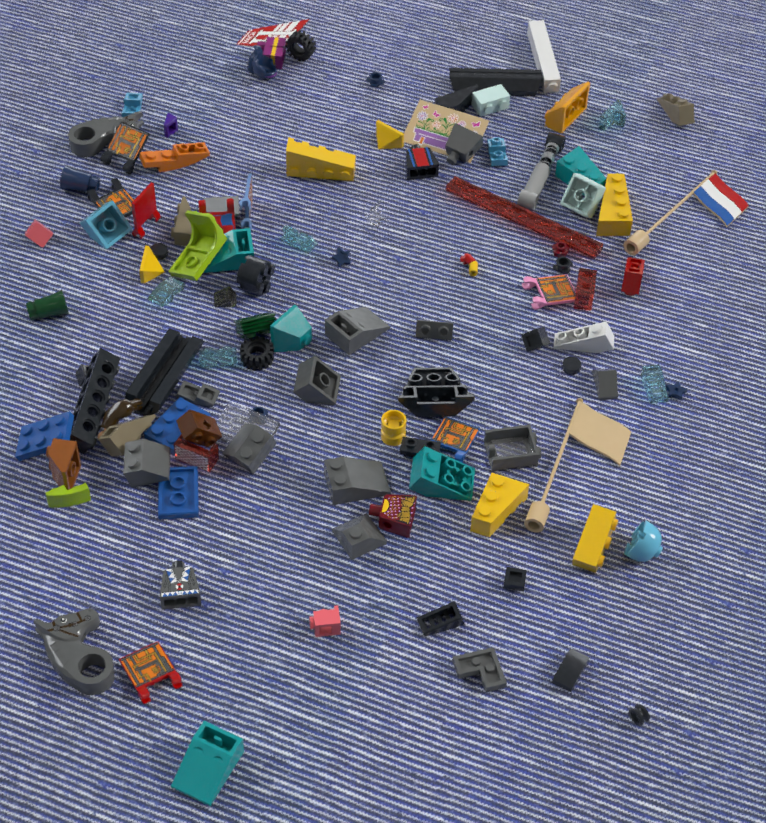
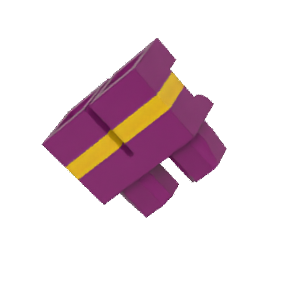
[257,37,286,69]

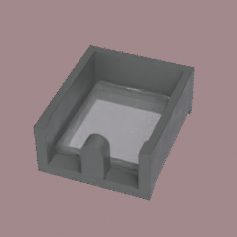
[484,425,541,472]

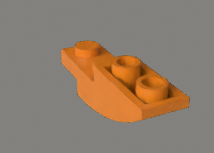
[139,142,210,172]

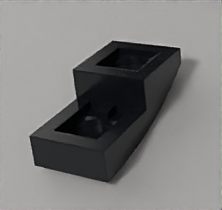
[551,649,590,692]

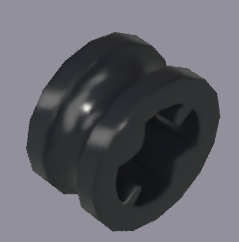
[628,704,650,726]

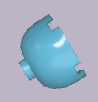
[624,520,663,562]

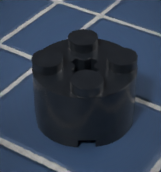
[237,255,275,296]

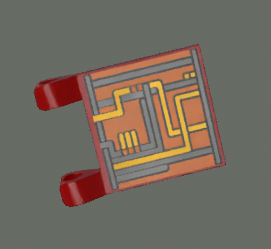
[119,641,183,704]

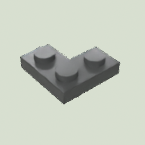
[452,647,507,692]

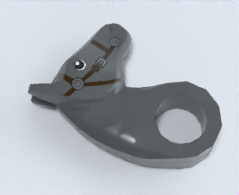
[68,111,144,157]
[33,608,115,695]

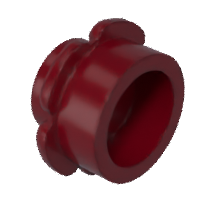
[552,242,569,258]

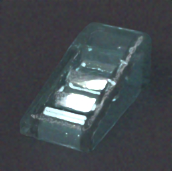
[641,364,668,403]

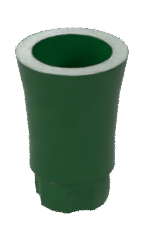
[26,290,69,320]

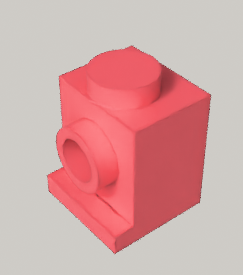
[309,605,341,637]

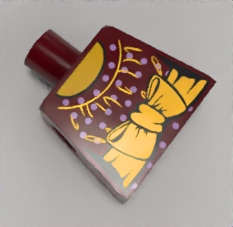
[369,494,417,538]

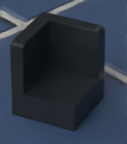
[521,327,551,352]

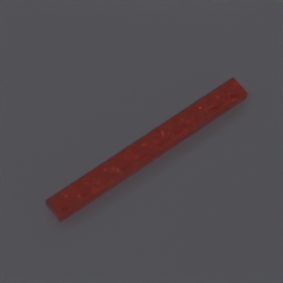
[446,176,604,259]

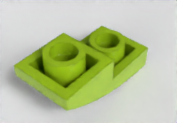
[45,483,91,508]

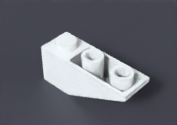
[554,321,614,353]

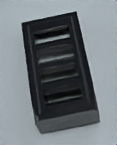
[416,601,464,637]

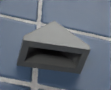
[592,368,618,400]

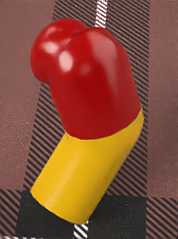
[460,253,478,276]

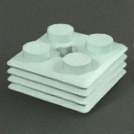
[560,173,606,218]

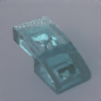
[148,277,185,307]

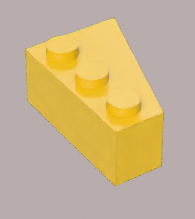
[470,473,529,537]
[573,504,619,573]

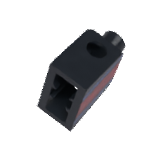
[406,144,439,180]

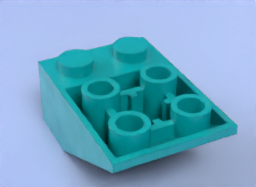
[203,228,254,273]
[409,446,475,501]
[171,721,244,806]

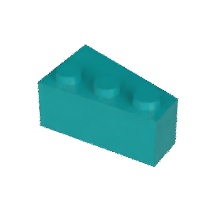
[555,146,606,196]

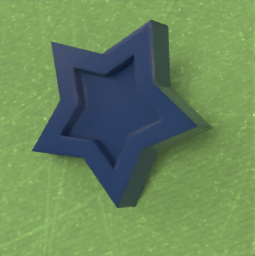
[331,247,351,267]
[666,382,688,400]

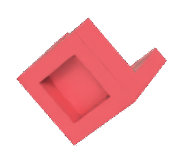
[25,219,53,248]

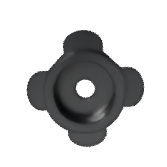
[553,256,573,274]

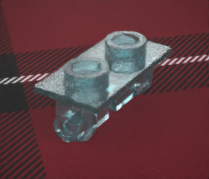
[280,225,318,254]
[199,346,237,368]

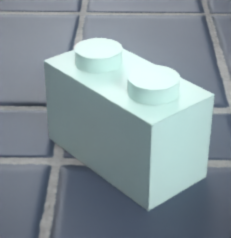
[471,84,510,117]

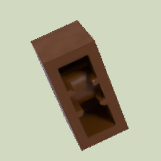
[176,409,223,448]

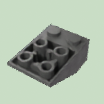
[325,307,390,355]

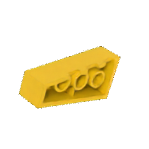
[286,137,356,181]
[596,173,633,236]

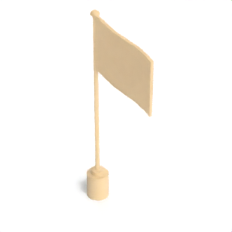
[524,398,631,533]

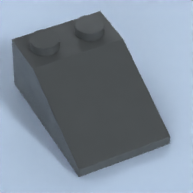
[324,456,391,505]

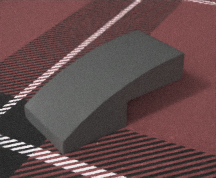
[176,380,220,407]

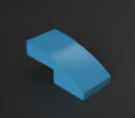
[122,92,143,117]

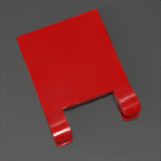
[131,182,161,239]

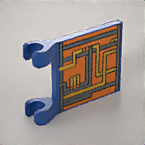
[430,417,480,463]

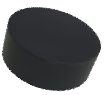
[150,243,168,260]
[562,357,581,375]

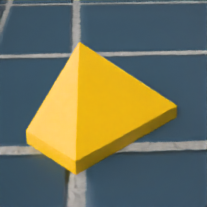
[376,120,404,150]
[139,245,165,284]

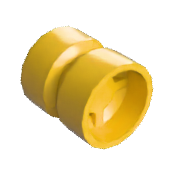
[381,410,407,446]

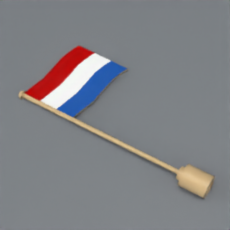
[623,170,749,255]

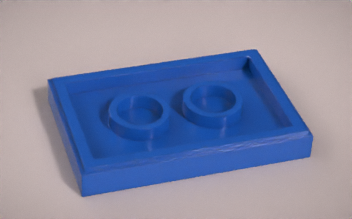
[158,466,199,520]

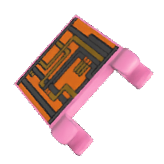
[522,274,579,310]

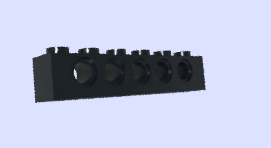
[70,348,120,454]

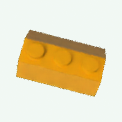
[544,82,590,134]

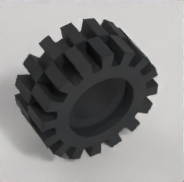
[285,30,316,62]
[240,336,274,371]

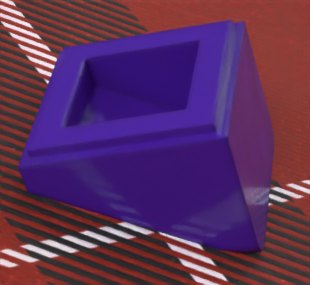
[164,113,178,138]

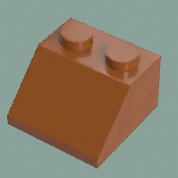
[46,438,81,490]

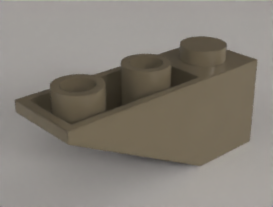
[657,93,695,126]
[171,196,192,246]
[98,414,156,457]

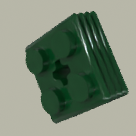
[233,313,276,338]

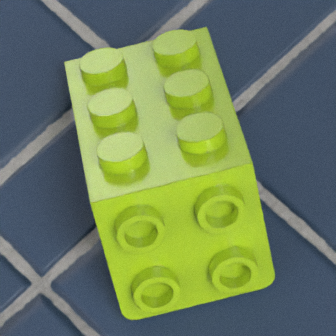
[168,210,227,281]

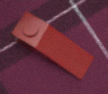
[621,257,645,296]

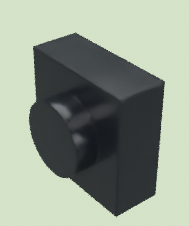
[503,567,527,592]

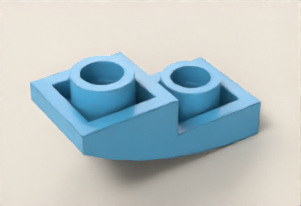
[487,137,508,166]

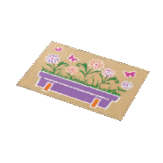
[404,100,489,163]

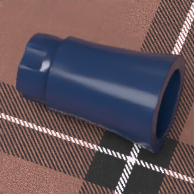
[60,166,100,193]

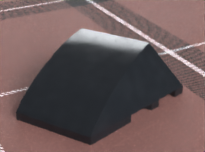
[398,367,475,417]

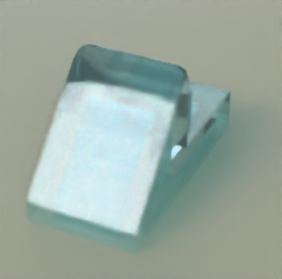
[599,99,626,131]

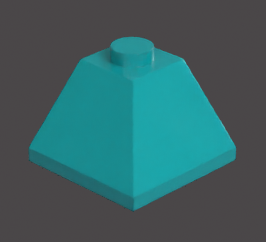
[270,304,312,352]

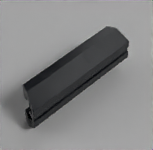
[449,68,542,96]
[125,328,204,416]

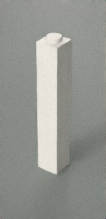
[527,20,561,93]

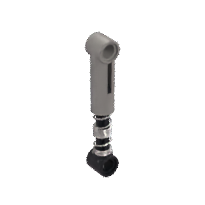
[517,132,566,211]

